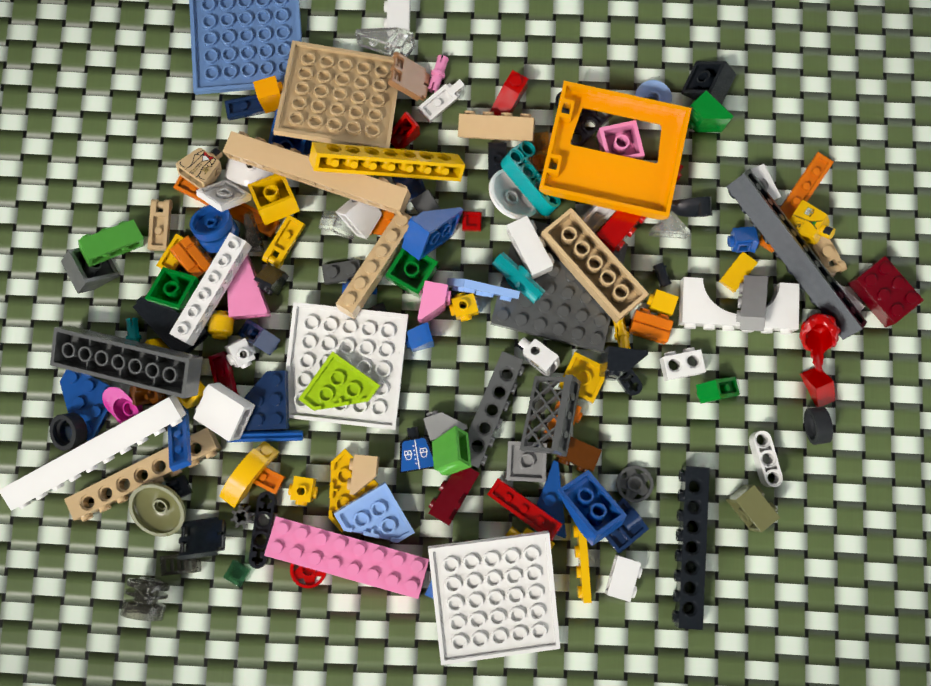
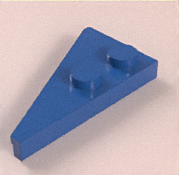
[537,460,566,538]

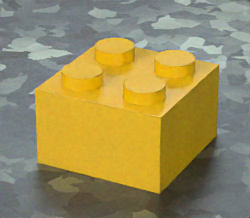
[247,174,300,225]

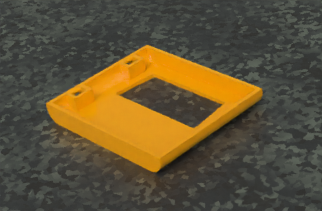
[539,81,692,220]

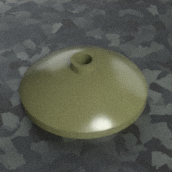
[128,483,186,537]

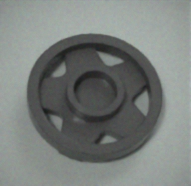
[616,465,653,502]

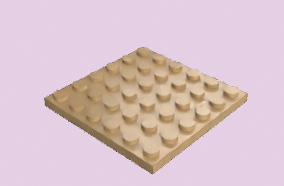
[273,40,398,148]

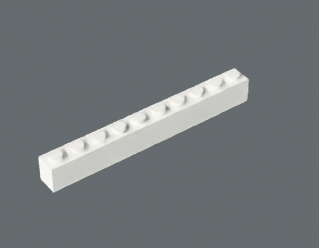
[0,395,187,510]

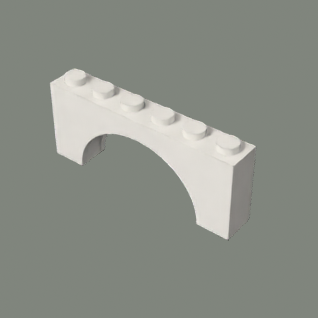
[678,277,799,335]

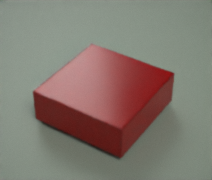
[462,211,482,232]

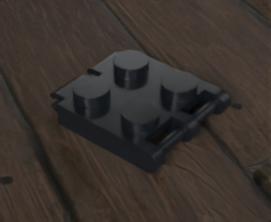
[177,517,226,560]

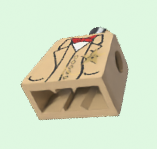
[176,148,223,189]

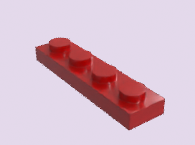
[487,478,563,541]

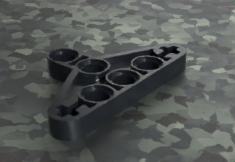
[555,92,620,147]

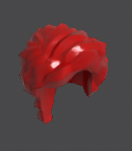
[799,313,840,373]

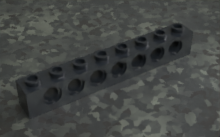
[672,466,710,630]

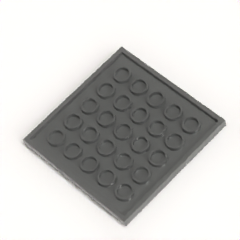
[490,219,628,353]

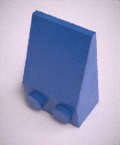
[402,207,463,260]
[557,470,627,546]

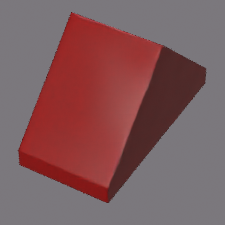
[390,112,420,149]
[800,367,835,407]

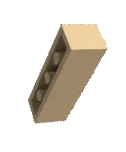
[458,111,535,142]

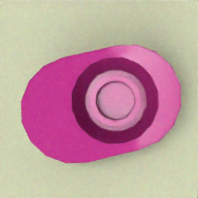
[102,387,143,423]

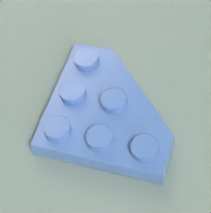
[447,278,520,302]
[333,482,415,543]

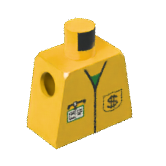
[789,200,835,245]

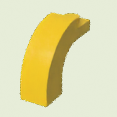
[219,441,279,508]

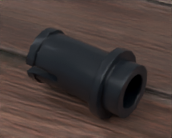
[652,262,672,288]

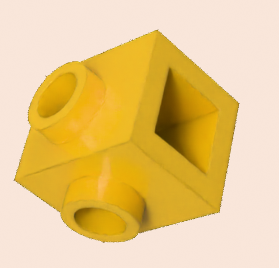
[449,293,479,322]
[288,476,318,506]

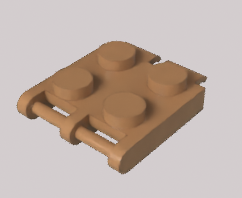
[388,52,430,101]

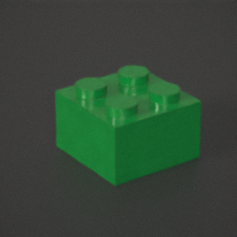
[385,248,439,299]

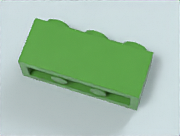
[78,219,144,267]

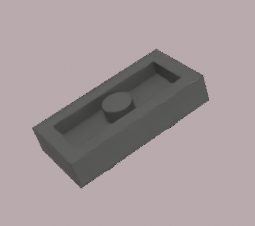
[322,259,360,285]

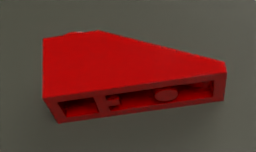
[490,70,529,116]

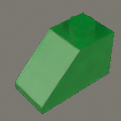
[696,377,740,404]

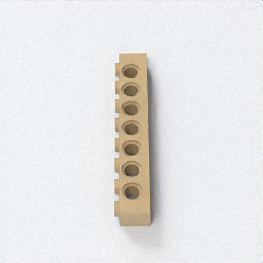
[64,428,222,522]

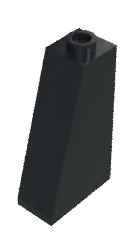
[133,295,211,354]

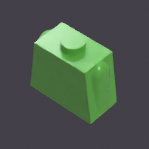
[432,426,471,476]

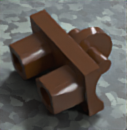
[129,386,166,406]

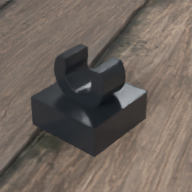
[166,475,193,498]

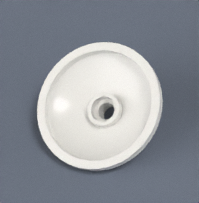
[226,159,274,197]
[489,169,537,220]

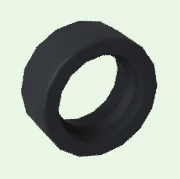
[804,406,833,445]
[49,412,88,451]

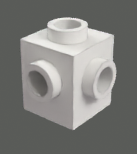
[224,338,256,369]

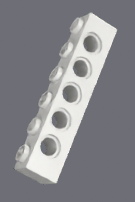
[169,233,252,346]

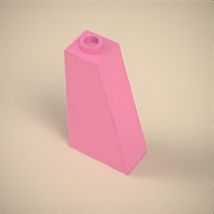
[227,253,271,320]

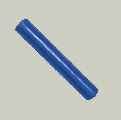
[227,430,304,442]

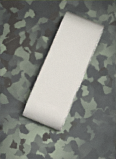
[749,431,783,487]

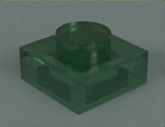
[223,560,252,587]

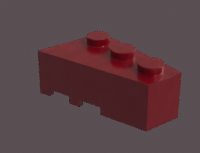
[428,468,480,526]

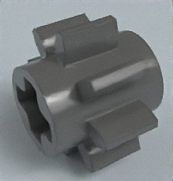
[230,505,255,529]

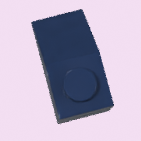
[237,319,280,355]

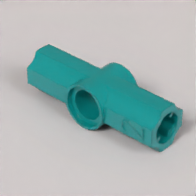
[492,252,545,304]

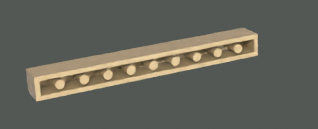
[223,131,411,216]

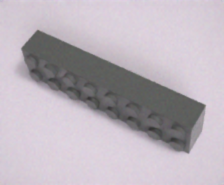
[50,326,203,399]

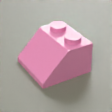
[418,281,452,325]

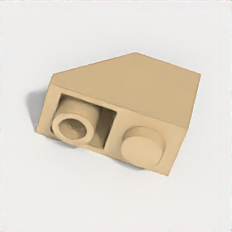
[347,454,380,495]

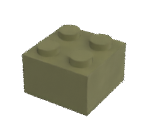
[726,485,780,533]

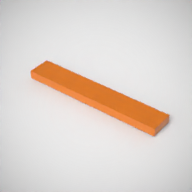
[759,152,834,253]
[173,176,281,239]

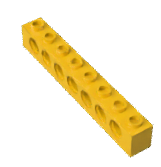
[309,142,465,182]

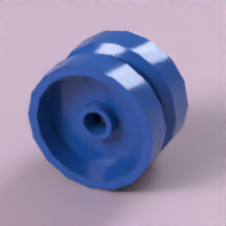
[189,205,240,253]

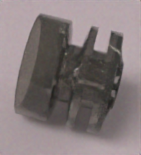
[120,577,170,621]

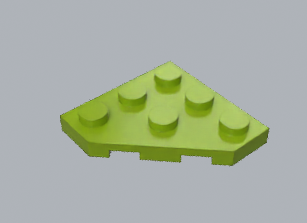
[298,351,381,411]

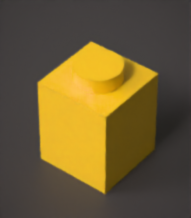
[646,289,679,317]

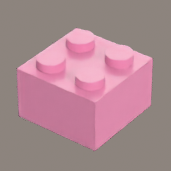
[596,120,645,160]

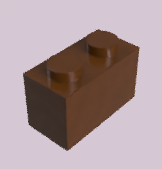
[555,437,602,473]

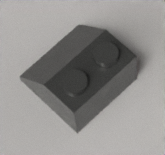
[61,248,120,294]

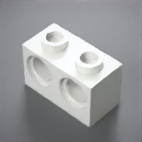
[659,347,706,381]

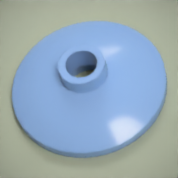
[635,80,672,104]

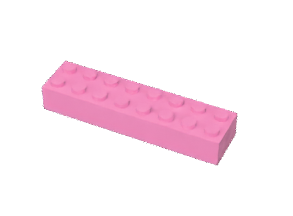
[264,516,429,599]

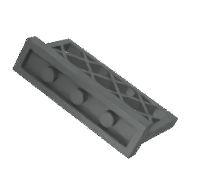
[519,375,581,457]

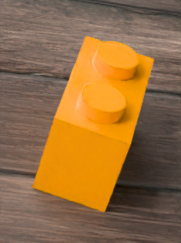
[253,76,283,113]

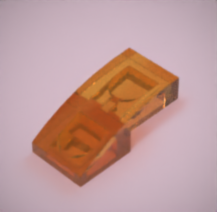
[531,132,552,170]

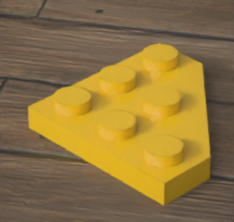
[328,449,379,532]

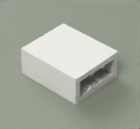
[193,383,255,442]

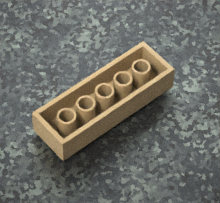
[541,208,649,323]

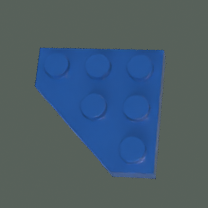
[60,369,113,441]

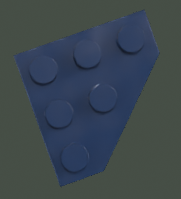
[244,370,289,430]

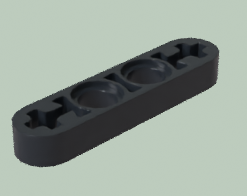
[249,491,277,569]

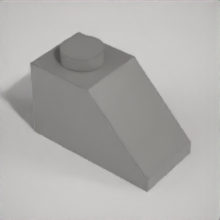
[423,410,468,441]

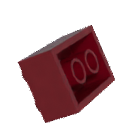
[848,256,924,328]

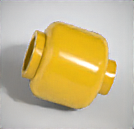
[207,310,234,340]

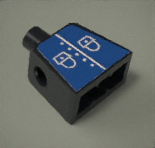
[400,427,434,473]

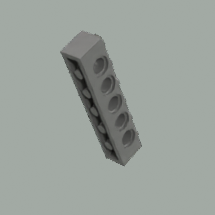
[468,351,525,468]

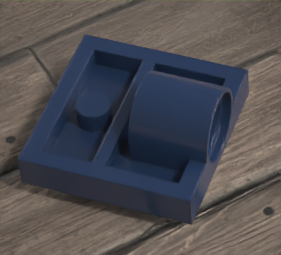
[605,498,649,554]

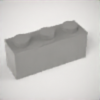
[736,275,768,331]

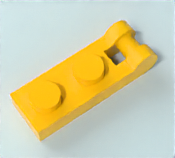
[262,215,306,269]

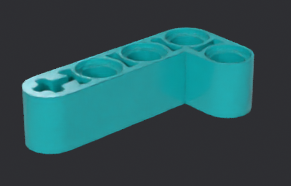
[501,141,561,216]

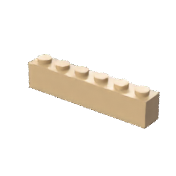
[336,212,412,320]

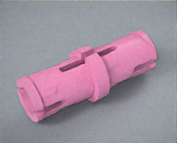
[428,55,449,93]

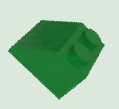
[688,91,734,132]
[145,267,200,310]

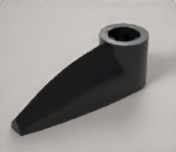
[670,196,713,217]

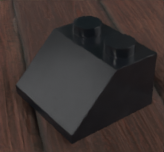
[681,61,736,105]
[599,346,648,381]

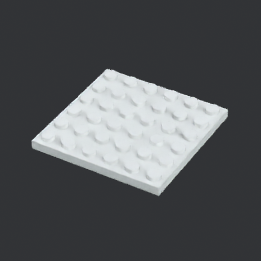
[286,302,409,430]
[428,531,560,665]

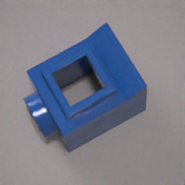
[727,226,759,253]

